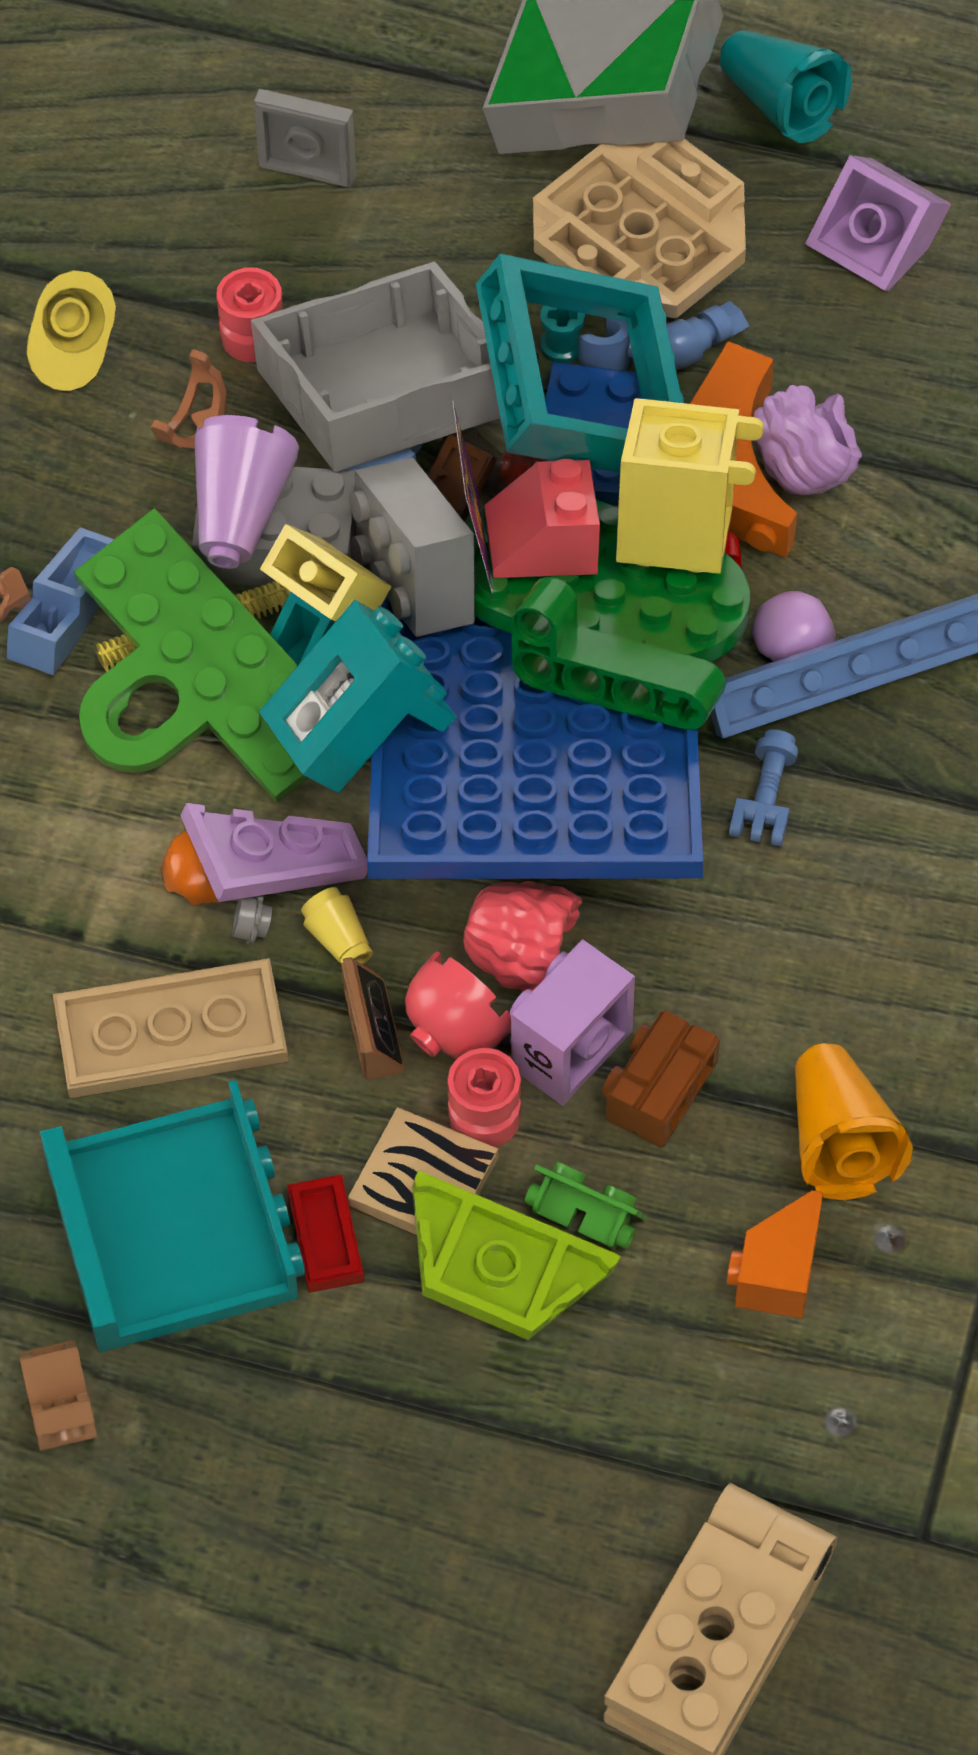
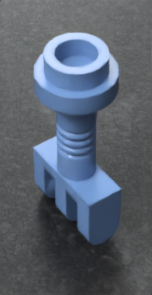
[729,730,798,847]

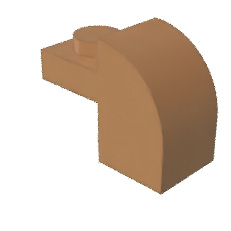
[18,1339,97,1451]

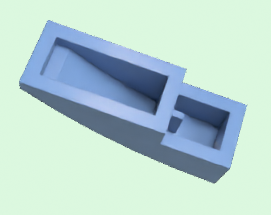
[6,527,114,675]

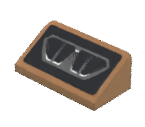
[341,957,405,1080]

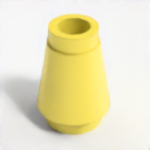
[301,887,373,964]

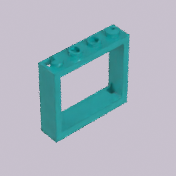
[476,254,684,473]

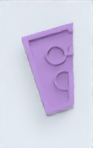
[180,803,368,902]

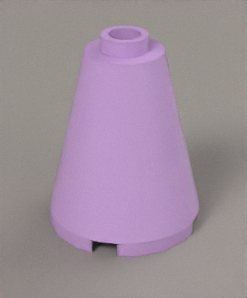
[194,415,299,569]

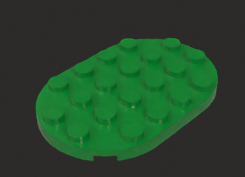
[465,500,750,662]

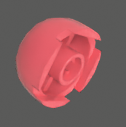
[405,951,511,1060]

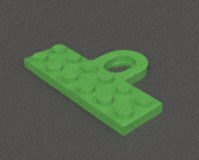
[73,508,308,803]

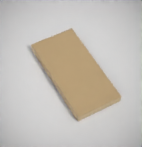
[53,958,288,1099]

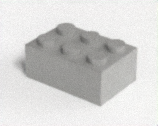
[349,457,474,637]
[192,467,356,586]

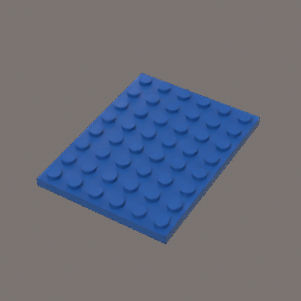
[367,598,703,879]

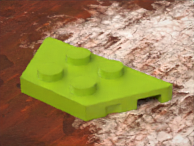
[412,1170,621,1340]

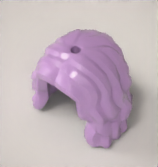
[754,385,862,495]

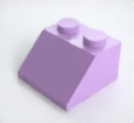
[805,156,951,291]

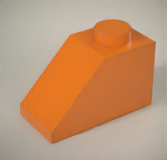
[727,1190,823,1319]

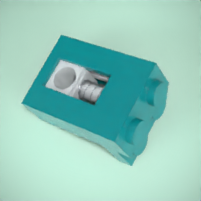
[259,600,457,793]

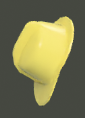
[27,270,116,391]

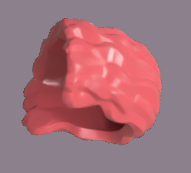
[463,881,582,992]

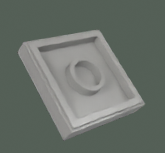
[254,89,356,188]

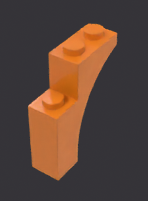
[690,341,797,558]

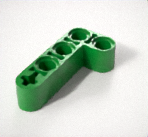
[512,577,726,730]

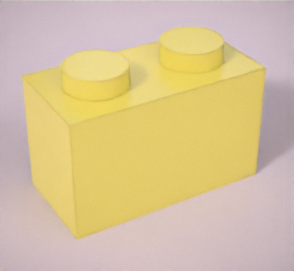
[260,524,392,621]

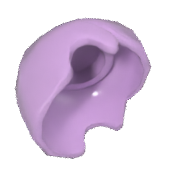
[751,591,836,662]

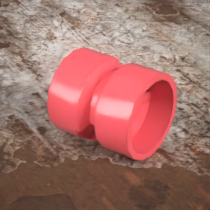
[217,268,283,362]
[447,1048,521,1147]

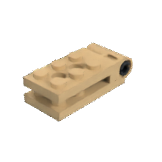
[604,1483,838,1755]

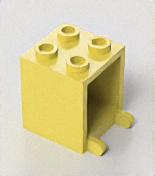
[616,398,764,574]

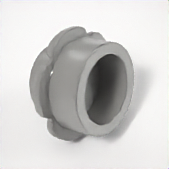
[232,895,272,945]

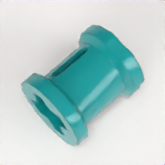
[540,306,585,364]

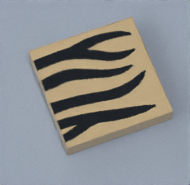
[348,1107,499,1235]

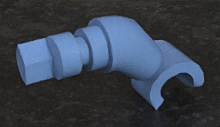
[578,301,749,371]

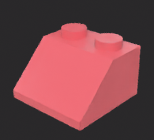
[484,459,600,578]

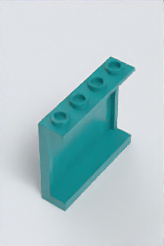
[40,1080,305,1353]

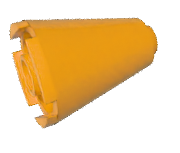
[795,1043,913,1200]

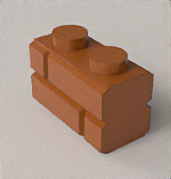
[602,1010,720,1147]

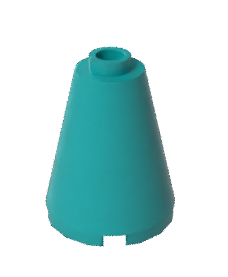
[720,30,852,143]

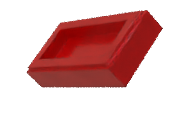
[287,1174,364,1293]

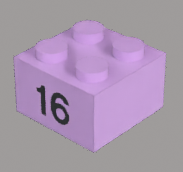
[510,939,635,1106]

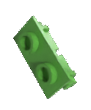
[524,1161,647,1250]

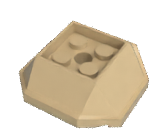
[533,139,746,319]

